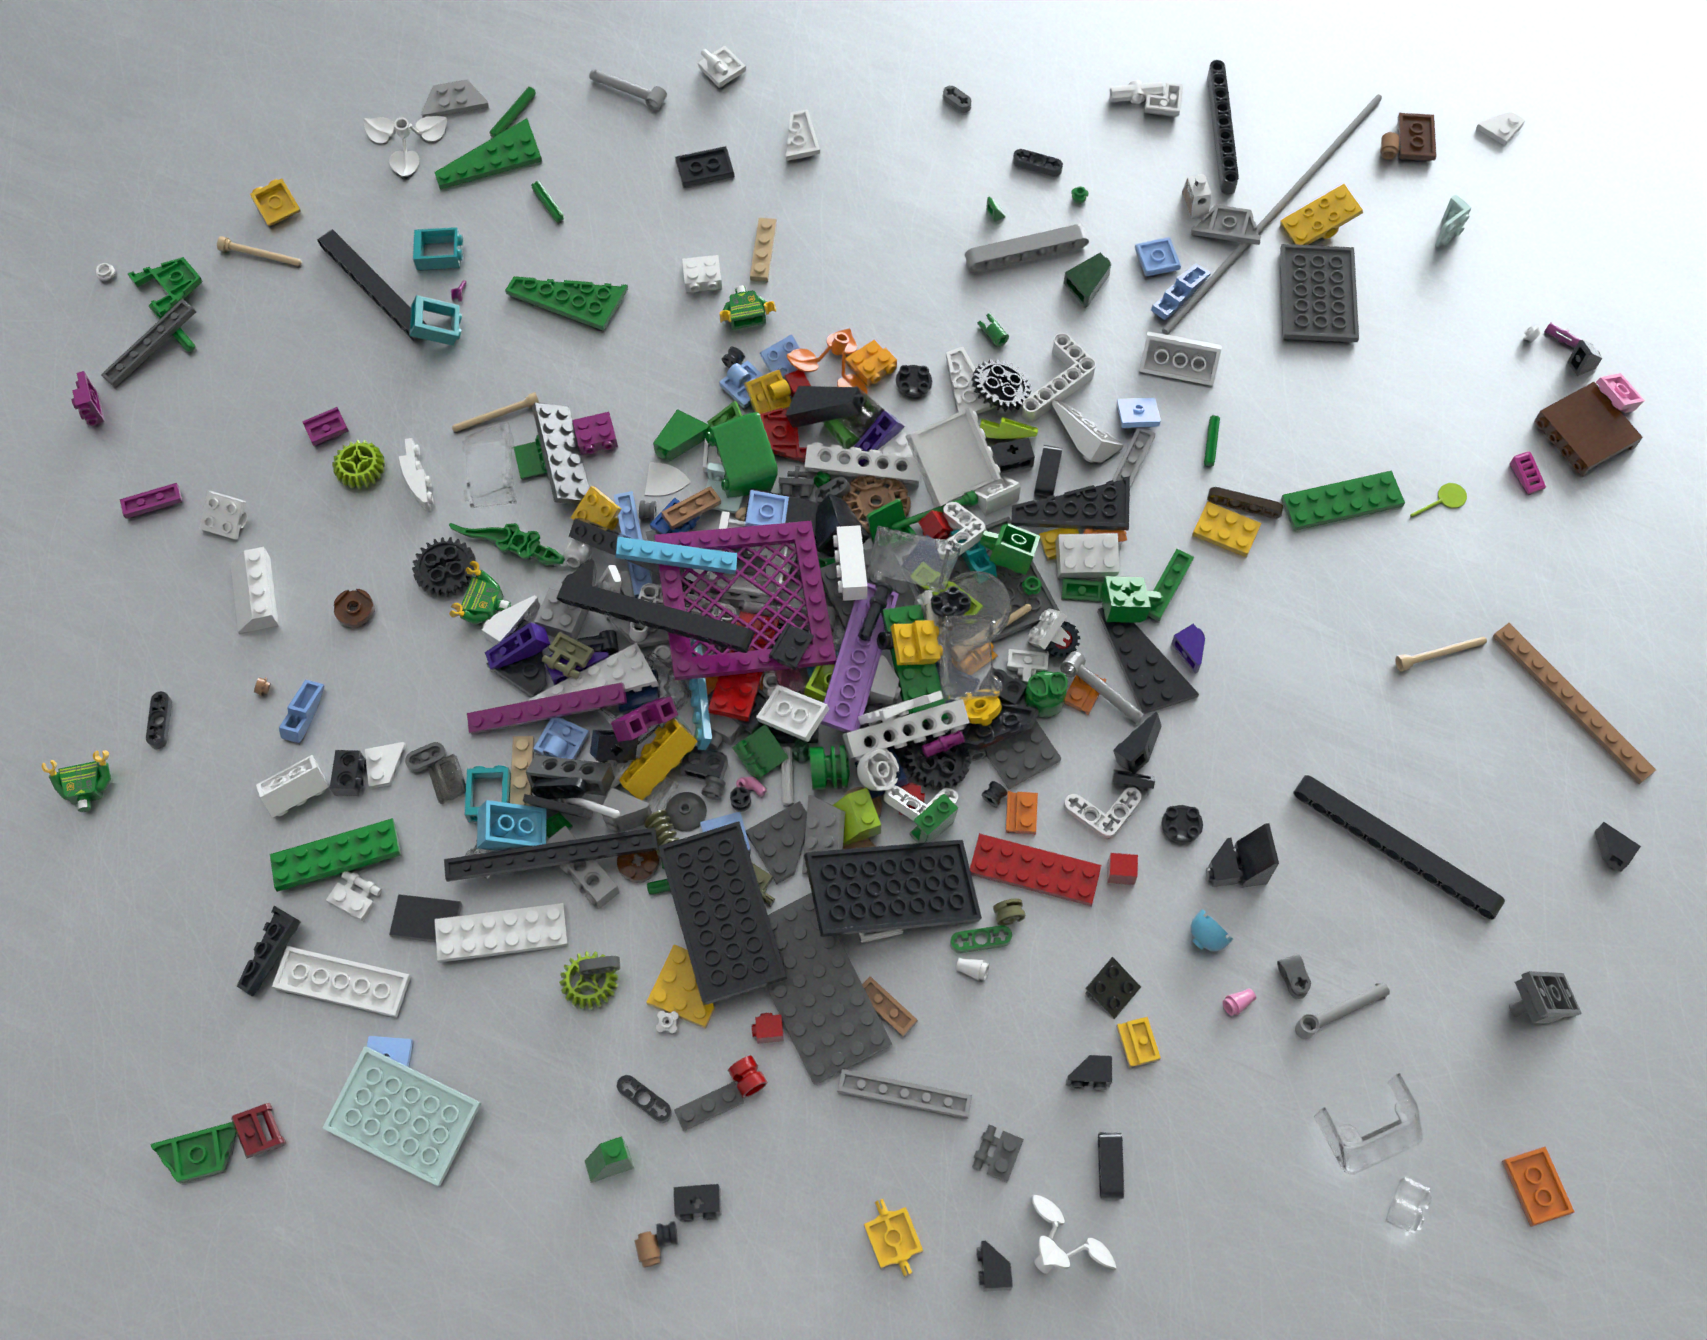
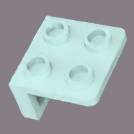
[1435,194,1472,248]
[706,463,743,513]

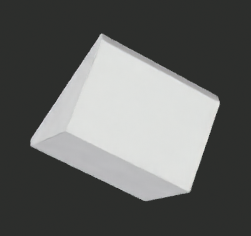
[973,476,1021,516]

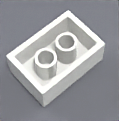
[1055,533,1120,578]

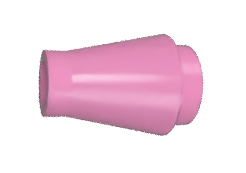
[1222,988,1256,1016]

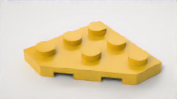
[646,944,715,1029]

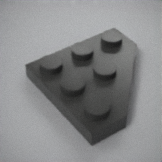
[746,801,807,884]

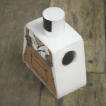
[1182,174,1212,219]

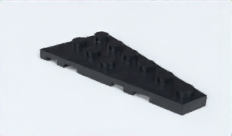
[1097,607,1199,714]

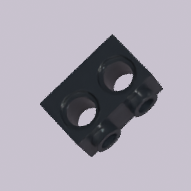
[979,667,1026,705]
[680,746,728,781]
[329,750,367,796]

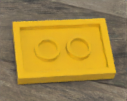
[1192,501,1262,558]

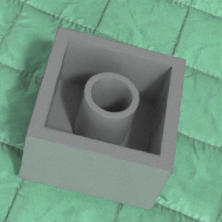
[534,588,588,640]

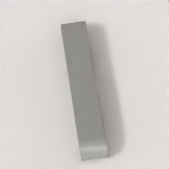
[965,224,1089,272]

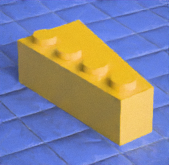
[619,717,698,800]

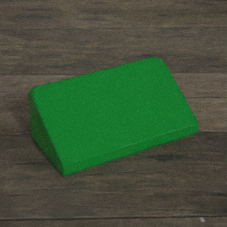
[1062,578,1103,601]

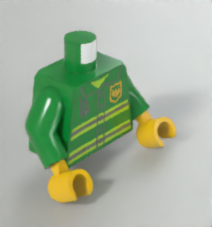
[719,286,777,330]
[449,561,511,624]
[41,750,111,812]

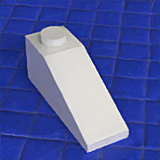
[482,595,540,645]

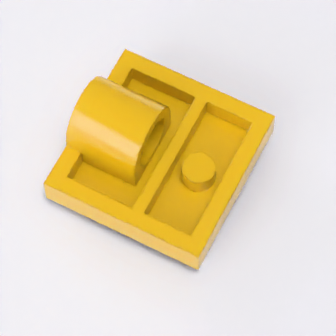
[744,369,791,414]
[570,486,622,530]

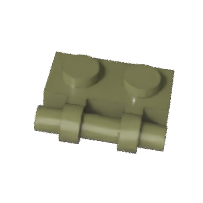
[542,632,594,679]

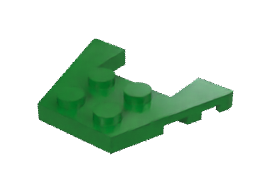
[127,257,203,317]

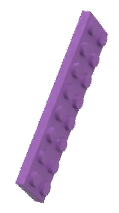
[820,583,899,733]

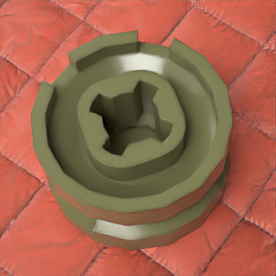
[993,898,1026,925]

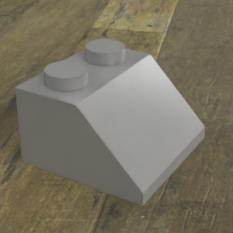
[866,655,901,708]
[602,788,652,832]

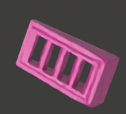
[1509,451,1546,495]

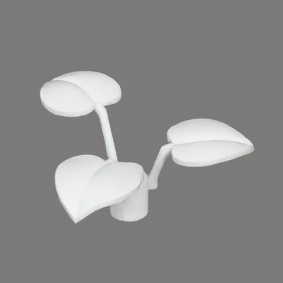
[364,116,447,177]
[1031,1195,1117,1274]

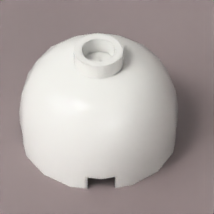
[857,749,899,791]

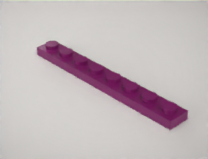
[467,682,627,734]

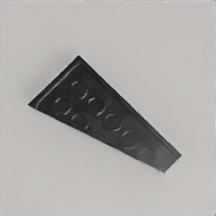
[1011,476,1130,531]

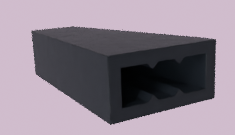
[786,386,865,428]

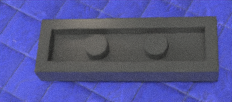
[674,1082,744,1132]

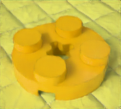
[963,690,1002,726]

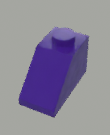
[1171,623,1205,674]

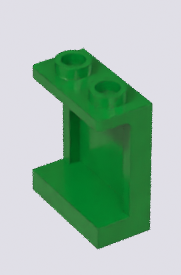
[909,794,958,843]

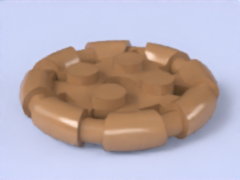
[842,475,911,534]

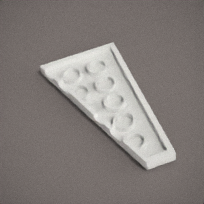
[529,643,659,701]

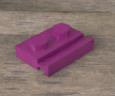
[302,407,349,446]

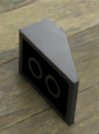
[1234,823,1279,888]

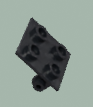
[1085,957,1141,1019]

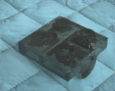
[837,386,885,439]

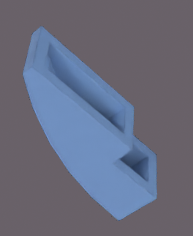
[279,679,324,743]

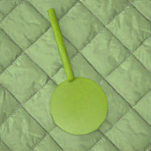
[1410,483,1467,517]

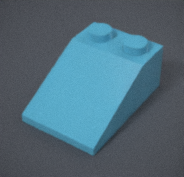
[477,800,546,851]

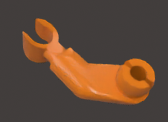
[1083,529,1127,542]

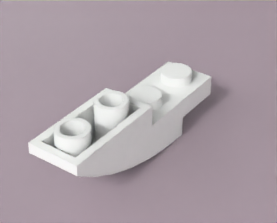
[399,438,434,512]

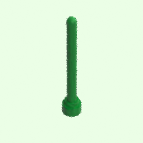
[891,490,978,530]

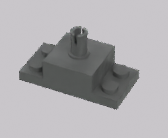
[1509,971,1582,1023]

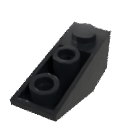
[1113,712,1162,774]

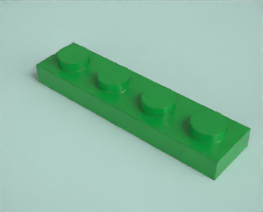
[1148,549,1194,622]

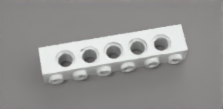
[805,443,920,485]
[842,699,970,761]

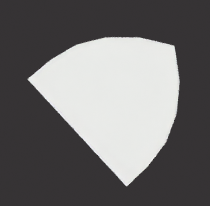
[645,462,691,496]

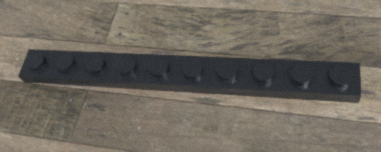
[444,828,658,882]

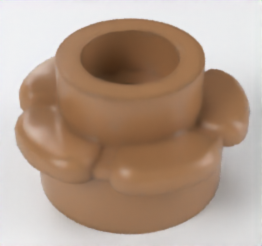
[254,677,271,696]

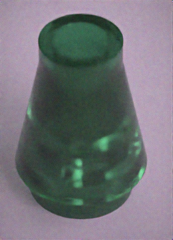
[792,738,810,762]

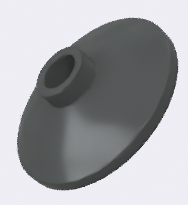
[665,792,707,832]

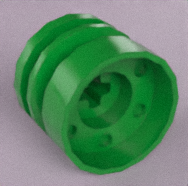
[809,745,850,790]

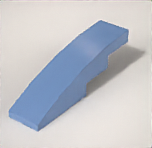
[1151,264,1211,320]

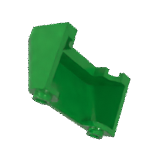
[706,412,778,498]

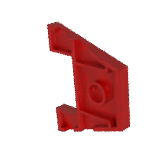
[760,408,807,463]

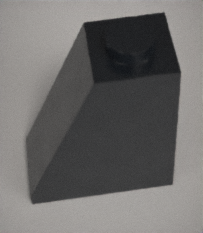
[816,494,869,557]

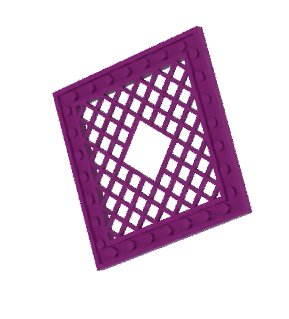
[654,521,837,681]

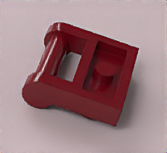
[231,1103,286,1159]

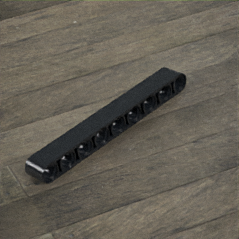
[1207,60,1239,194]
[317,229,427,341]

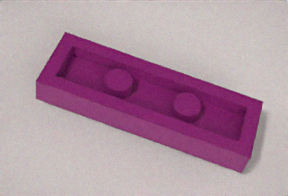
[120,483,183,519]

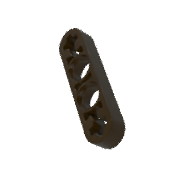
[1207,487,1283,518]

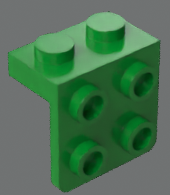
[867,499,917,550]

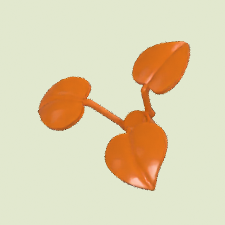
[787,328,868,396]

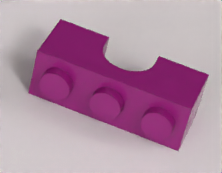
[610,696,678,742]

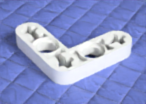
[938,502,986,562]
[883,786,959,821]
[1064,787,1141,839]

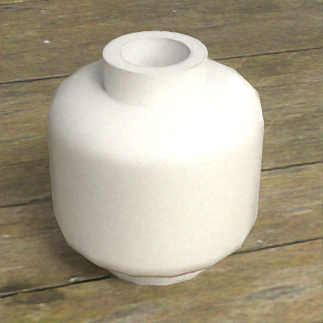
[563,539,592,568]

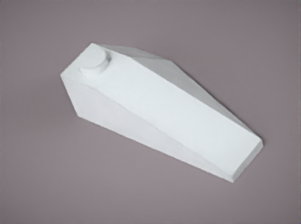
[1052,400,1124,463]

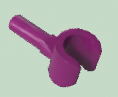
[451,280,467,302]

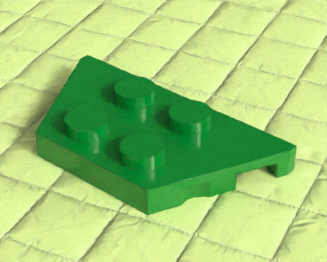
[150,1122,237,1184]

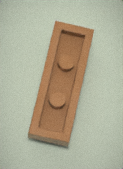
[661,486,721,530]
[862,976,918,1037]

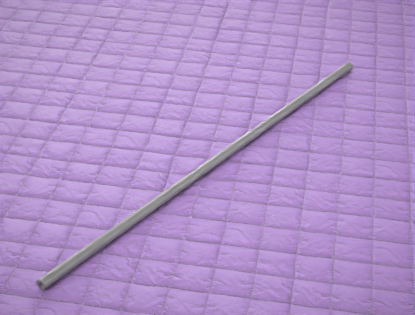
[1162,94,1382,334]

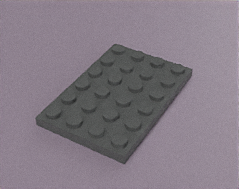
[1280,244,1359,342]

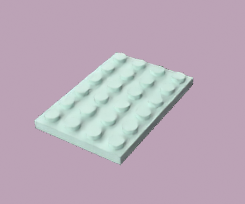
[323,1046,481,1187]

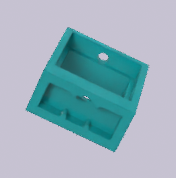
[413,227,464,270]
[410,295,462,346]
[464,765,511,822]

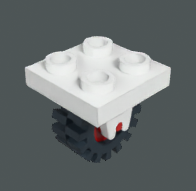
[1027,608,1081,657]

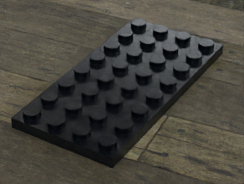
[658,821,787,1005]
[804,840,982,937]

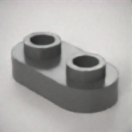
[405,742,446,772]

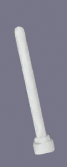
[554,798,620,818]

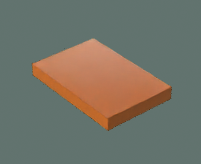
[1502,1146,1575,1227]

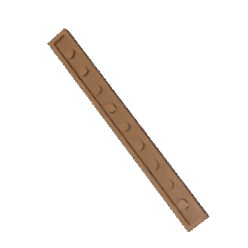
[1493,623,1656,784]

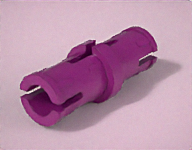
[1544,322,1582,348]
[922,730,965,758]

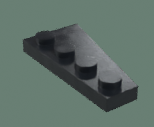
[236,906,301,996]

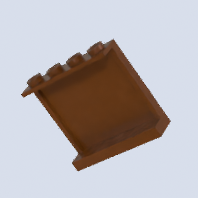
[1534,382,1643,477]

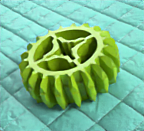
[332,439,385,489]
[559,951,618,1010]

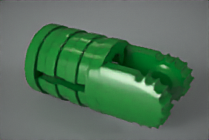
[977,313,1009,347]

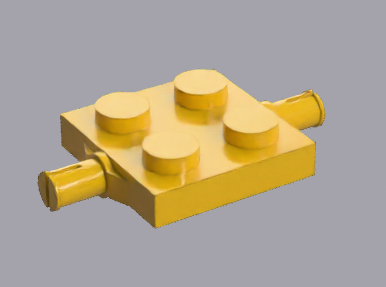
[864,1199,923,1277]

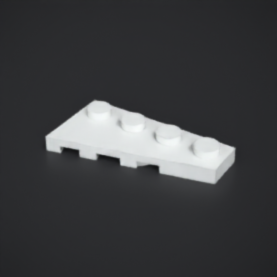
[946,346,994,414]

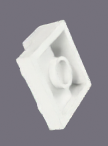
[682,255,722,293]

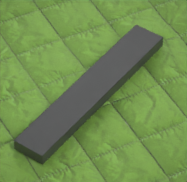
[101,299,196,388]

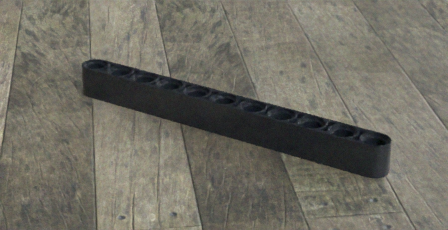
[556,579,755,653]
[1293,775,1505,920]

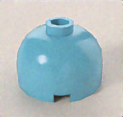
[1190,909,1234,952]

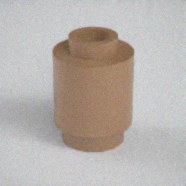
[1380,132,1400,160]
[634,1231,661,1268]

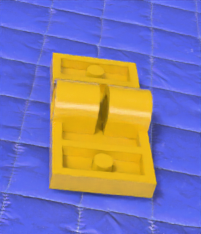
[1280,184,1363,245]

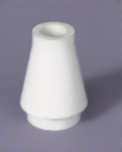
[956,958,990,981]

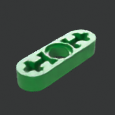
[950,925,1012,953]

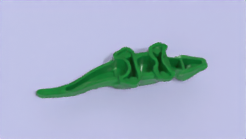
[449,523,565,566]

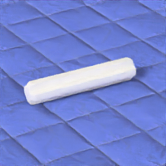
[781,747,794,806]

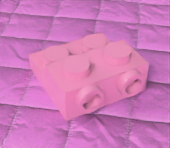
[1596,373,1645,413]

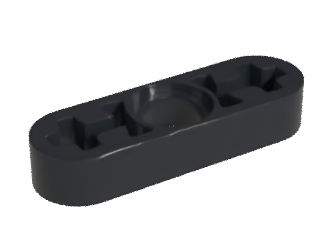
[1013,149,1063,176]
[146,691,172,749]
[532,777,588,799]
[617,1075,672,1123]

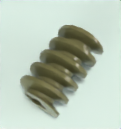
[644,810,680,857]

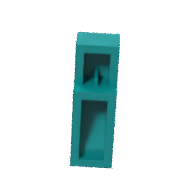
[951,529,997,584]

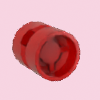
[728,1055,768,1098]

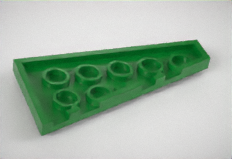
[505,276,628,331]

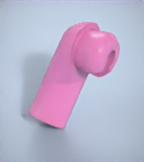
[736,777,767,797]

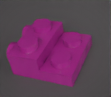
[71,371,104,426]
[572,412,618,455]

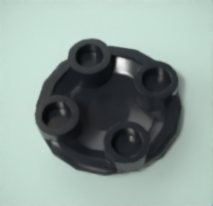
[895,365,933,397]
[931,586,971,619]
[1161,805,1203,843]

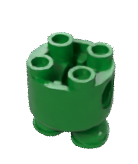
[1025,671,1068,717]

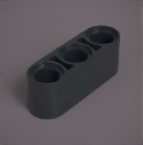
[1034,445,1063,496]
[1098,1132,1124,1199]

